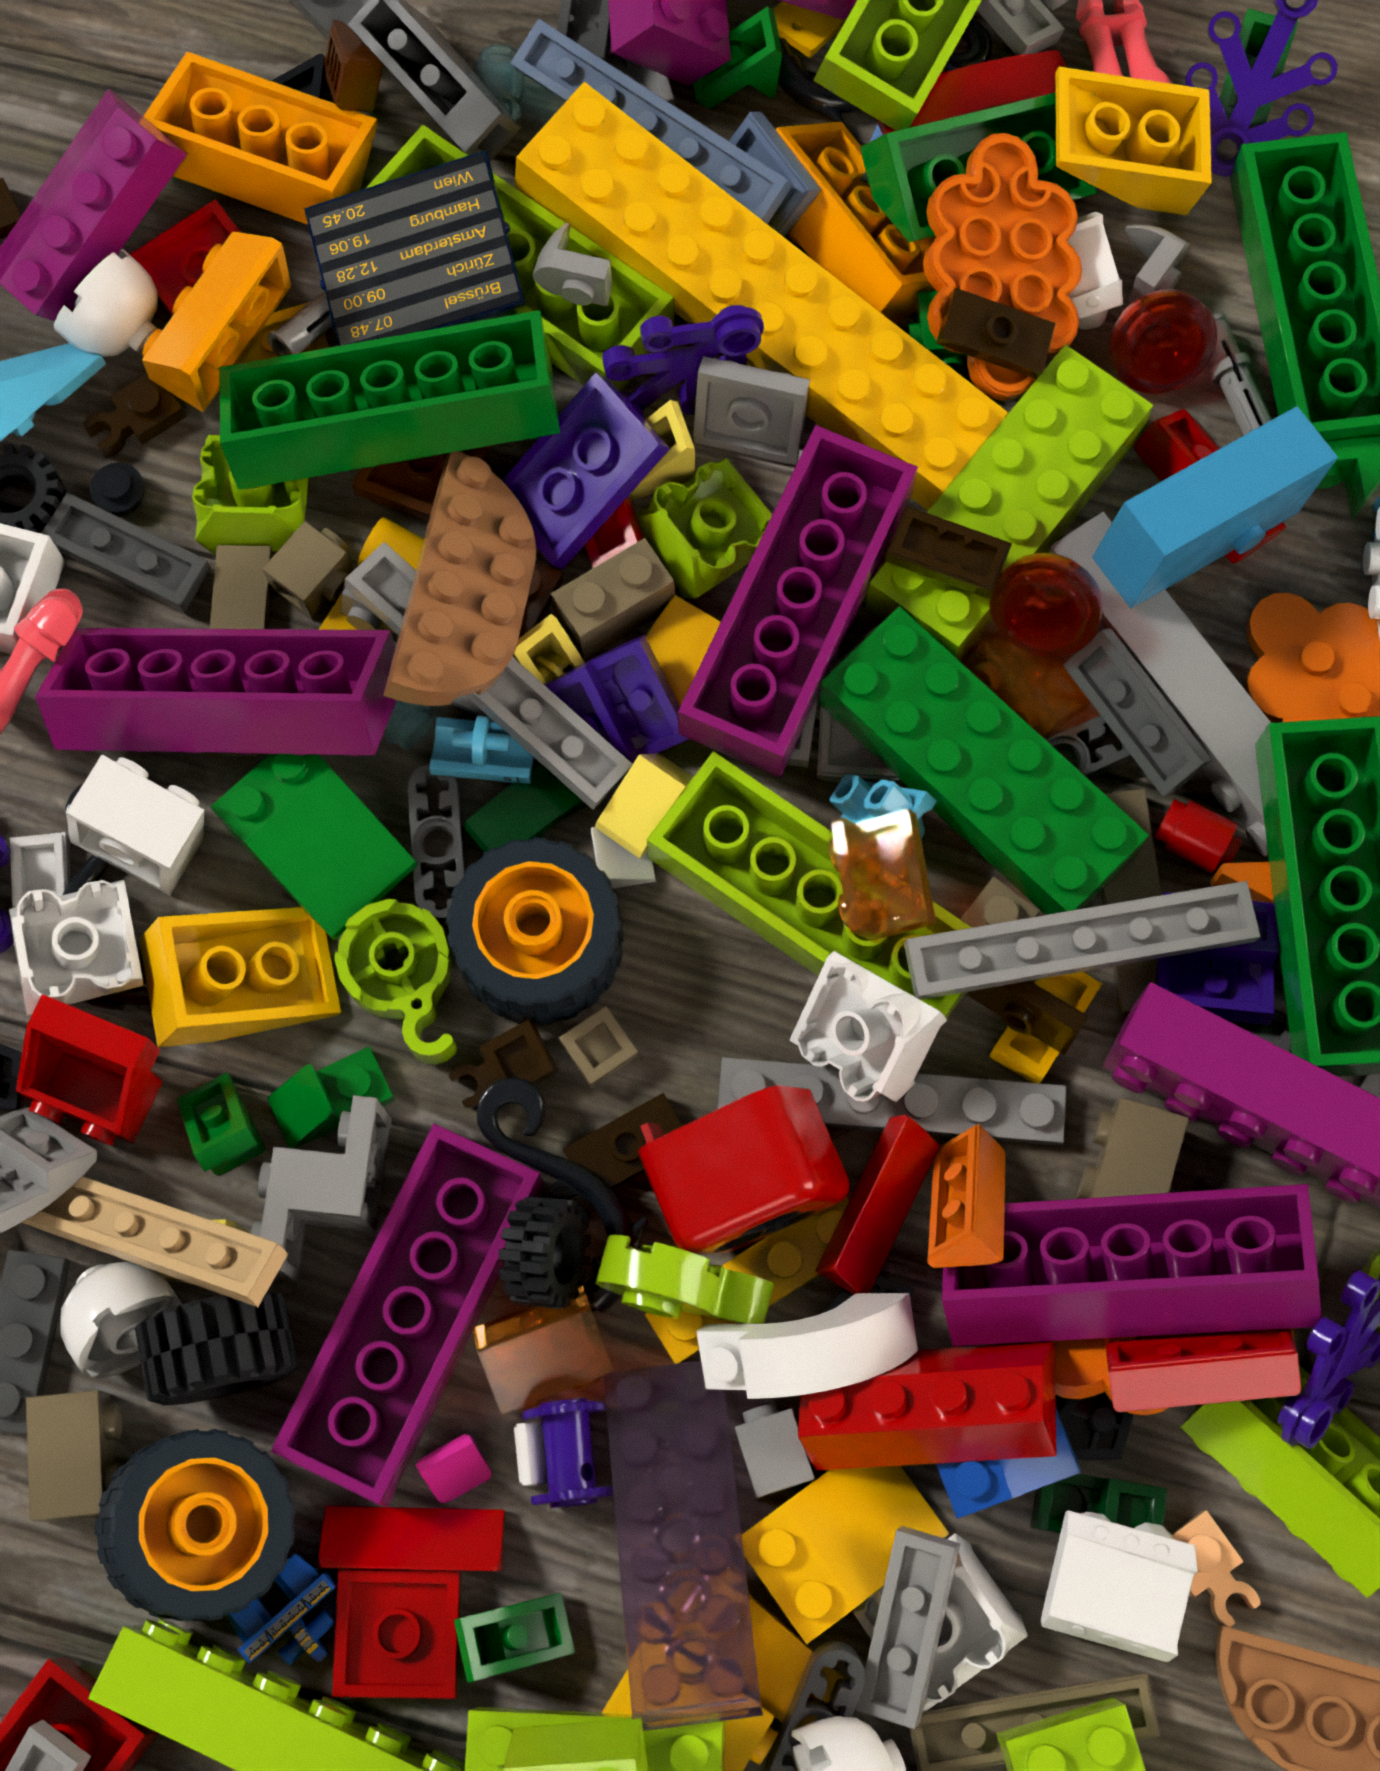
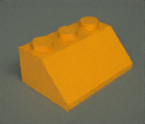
[142,231,292,412]

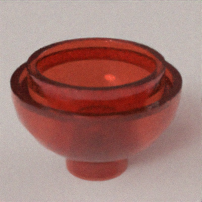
[1110,289,1217,394]
[990,553,1103,657]

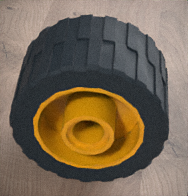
[446,837,624,1025]
[95,1429,296,1621]

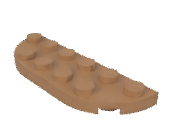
[383,451,536,706]
[1215,1625,1380,1771]

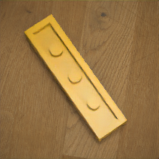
[645,1196,849,1366]

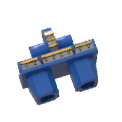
[227,1553,338,1665]

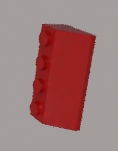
[798,1341,1056,1471]

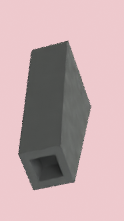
[348,0,522,164]

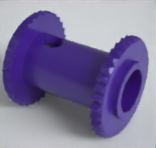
[523,1398,615,1508]

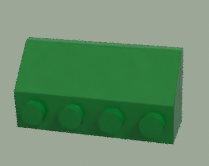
[860,92,1097,243]

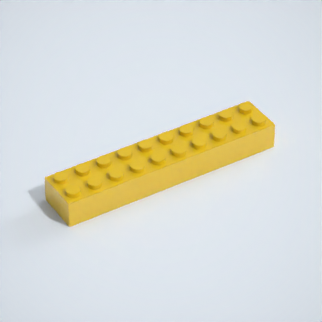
[514,82,1008,511]

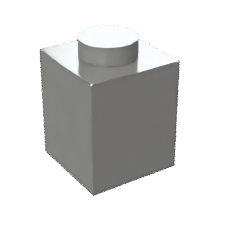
[734,1402,814,1500]

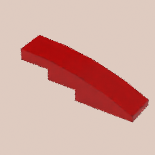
[875,50,1067,135]

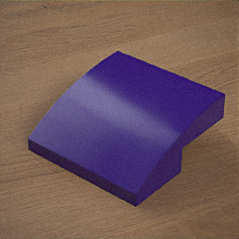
[544,635,688,764]
[1155,892,1279,1025]

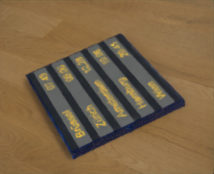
[304,150,527,346]

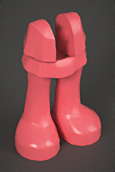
[1076,0,1173,84]
[0,589,83,735]

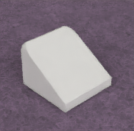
[591,827,656,889]
[514,1422,548,1487]

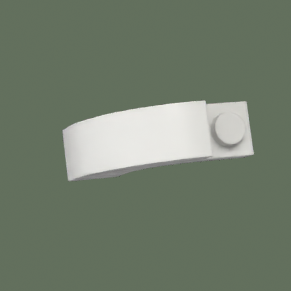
[696,1293,918,1399]

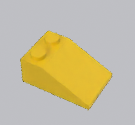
[1055,67,1212,215]
[139,907,341,1047]
[733,1466,950,1645]

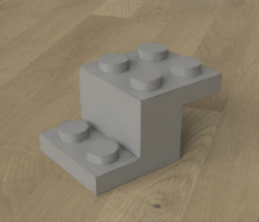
[251,1095,391,1283]

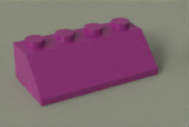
[0,89,187,321]

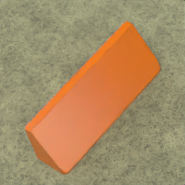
[927,1124,1006,1268]

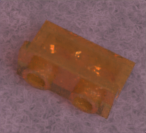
[964,619,1091,739]
[829,809,936,941]

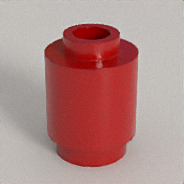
[1154,798,1243,874]

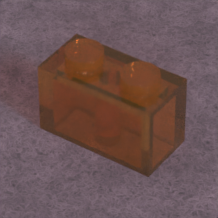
[472,1286,614,1415]

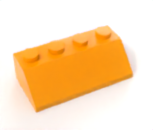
[143,51,377,226]
[776,122,936,324]

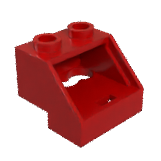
[16,994,163,1146]

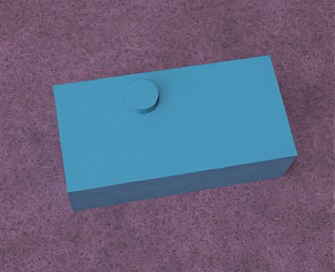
[1092,406,1338,609]

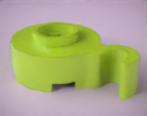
[334,899,457,1065]
[595,1235,774,1324]

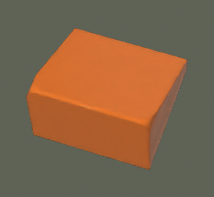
[1211,862,1274,903]

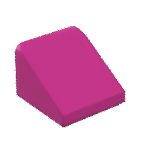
[416,1434,492,1504]

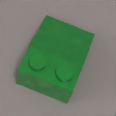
[210,754,418,941]

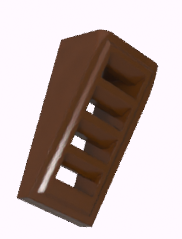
[324,20,383,112]

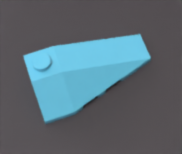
[0,343,106,442]

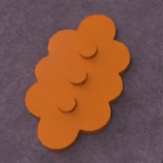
[923,133,1082,401]
[1244,592,1380,723]

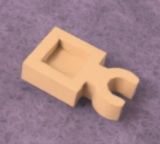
[1171,1510,1261,1627]

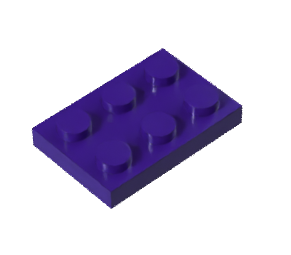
[502,372,670,569]

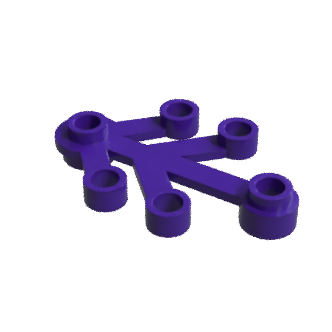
[1185,0,1338,177]
[602,305,764,420]
[1278,1270,1380,1449]

